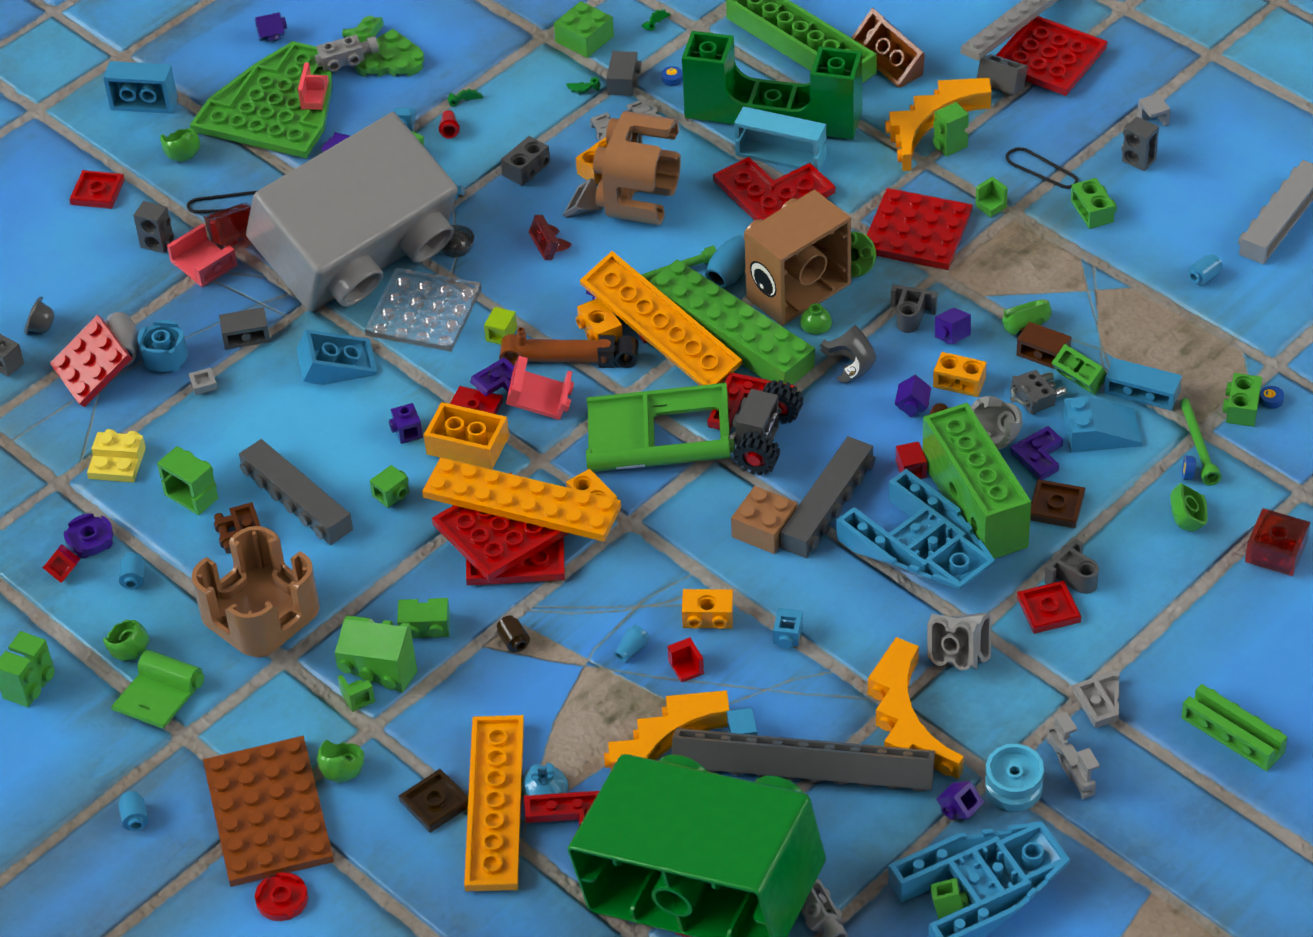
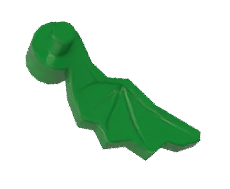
[642,9,671,31]
[566,77,601,94]
[448,89,483,107]

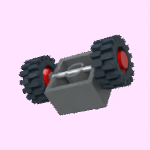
[733,380,804,475]

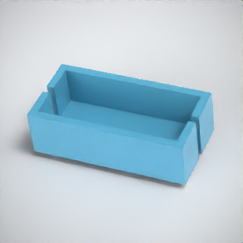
[734,107,826,171]

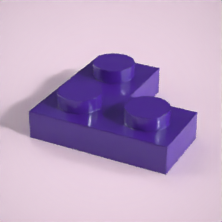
[470,358,514,396]
[1010,426,1063,480]

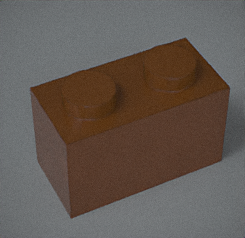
[1016,322,1072,369]

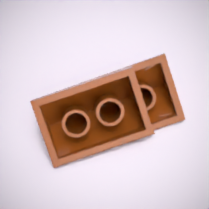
[851,8,925,88]

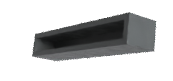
[780,436,875,558]
[239,439,353,545]

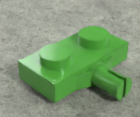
[342,16,384,42]

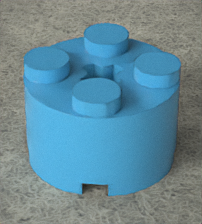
[138,320,188,373]

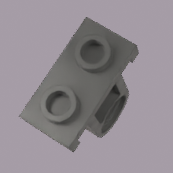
[891,284,938,333]
[1044,538,1099,594]

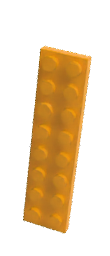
[580,251,743,386]
[422,457,621,542]
[464,715,524,891]

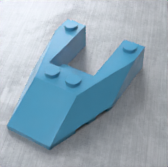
[837,469,995,590]
[888,821,1070,937]

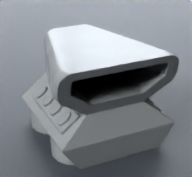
[927,613,991,670]

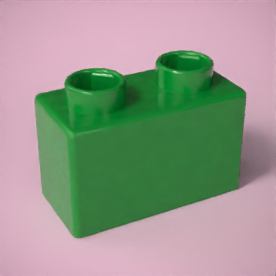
[567,754,826,937]

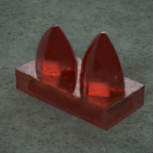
[529,215,572,260]

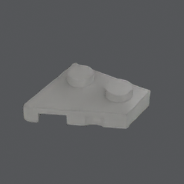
[1073,670,1120,728]

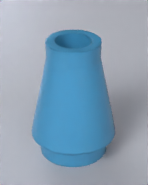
[614,625,649,663]

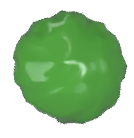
[160,128,200,162]
[103,620,149,661]
[317,740,365,783]

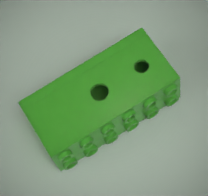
[922,402,1031,559]

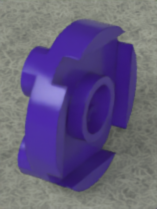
[64,513,114,559]

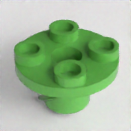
[851,232,876,277]

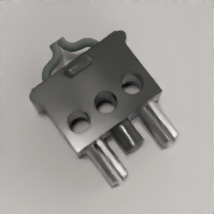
[1010,370,1067,415]

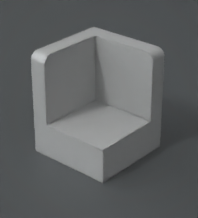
[1137,94,1170,126]

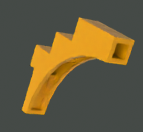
[885,78,991,171]
[868,637,964,779]
[604,690,729,770]

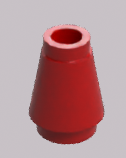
[438,110,460,139]

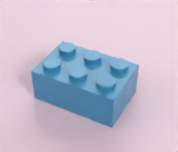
[103,61,178,114]

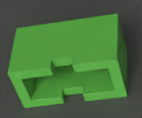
[933,102,969,157]
[397,598,450,639]

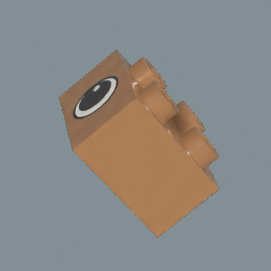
[744,189,851,326]

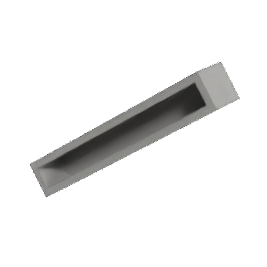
[1238,160,1313,265]

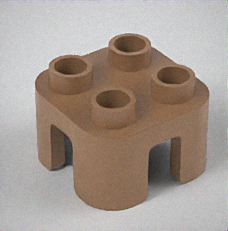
[593,111,681,225]
[192,526,320,657]

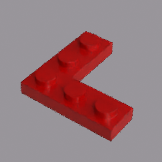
[707,372,797,431]
[524,791,599,826]

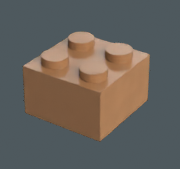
[731,486,797,554]

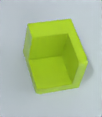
[484,307,517,345]

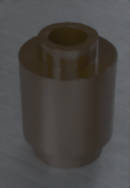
[497,615,530,652]

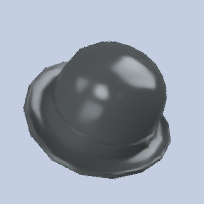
[24,297,54,335]

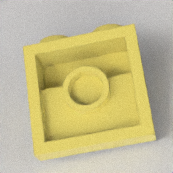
[87,429,146,483]

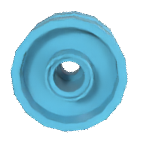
[985,744,1044,812]

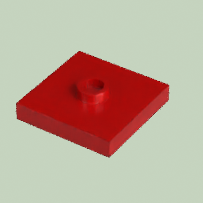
[450,386,503,414]

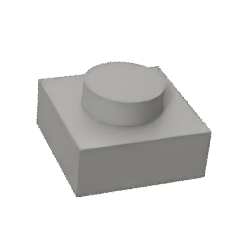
[189,368,218,395]

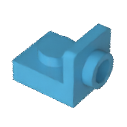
[394,108,417,131]

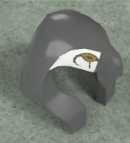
[820,325,877,383]

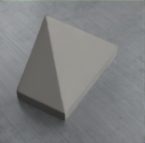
[563,178,602,218]

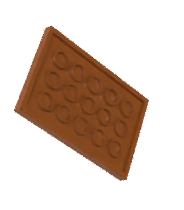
[203,735,334,887]

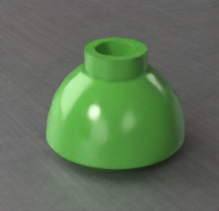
[800,303,832,334]

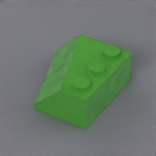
[335,615,418,693]

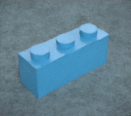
[1104,358,1182,411]

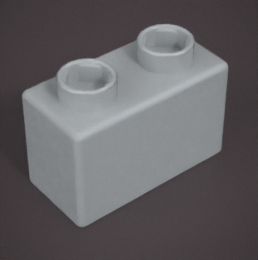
[246,112,458,312]

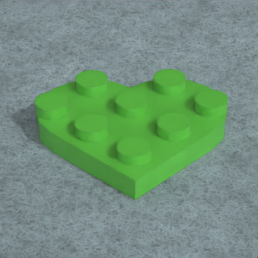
[353,29,424,77]

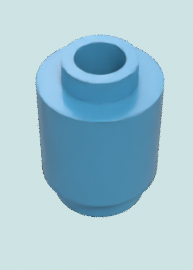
[1188,254,1222,286]
[119,553,145,590]
[118,791,148,831]

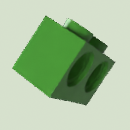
[1071,178,1117,229]
[1052,344,1107,395]
[1222,373,1262,427]

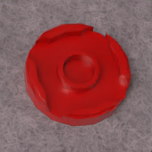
[254,872,309,921]

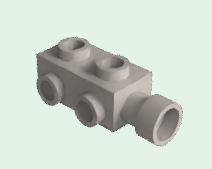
[315,35,380,72]
[801,879,848,937]

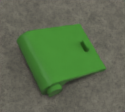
[111,649,204,729]

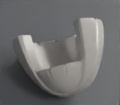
[970,396,1023,450]

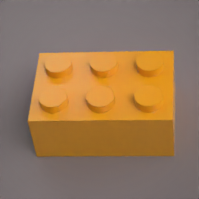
[424,402,509,469]

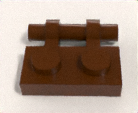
[214,502,261,554]

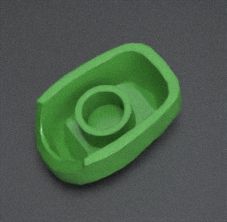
[1002,299,1052,335]
[1170,483,1208,532]

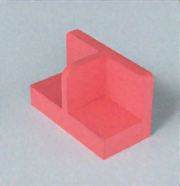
[298,63,329,110]

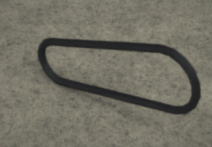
[1006,147,1078,189]
[187,191,257,213]

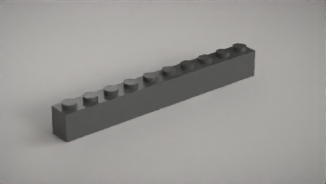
[672,728,935,792]

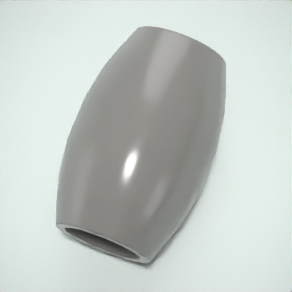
[105,312,139,366]

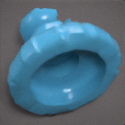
[522,762,569,798]

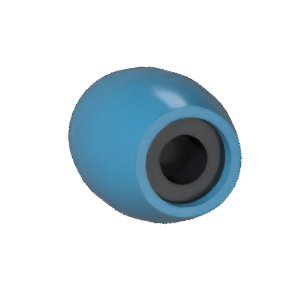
[705,236,746,289]

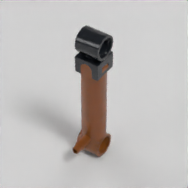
[499,327,639,368]

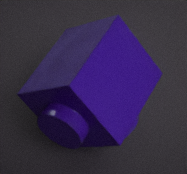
[255,12,287,41]
[935,307,971,344]
[895,374,932,417]
[388,403,423,444]
[936,781,984,820]

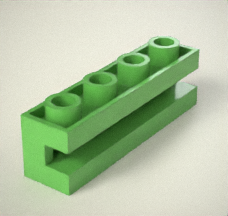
[1181,684,1287,772]

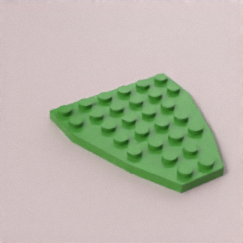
[190,41,333,158]

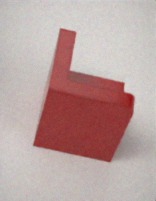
[896,442,927,479]
[42,544,80,583]
[667,637,704,682]

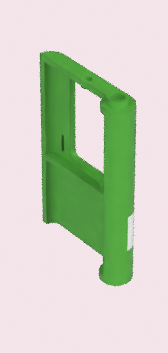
[586,383,735,472]

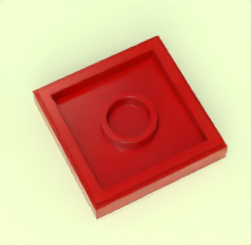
[69,170,125,209]
[1017,580,1081,634]

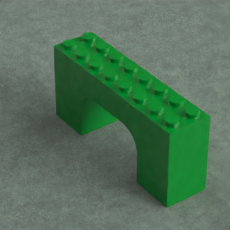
[682,31,862,140]

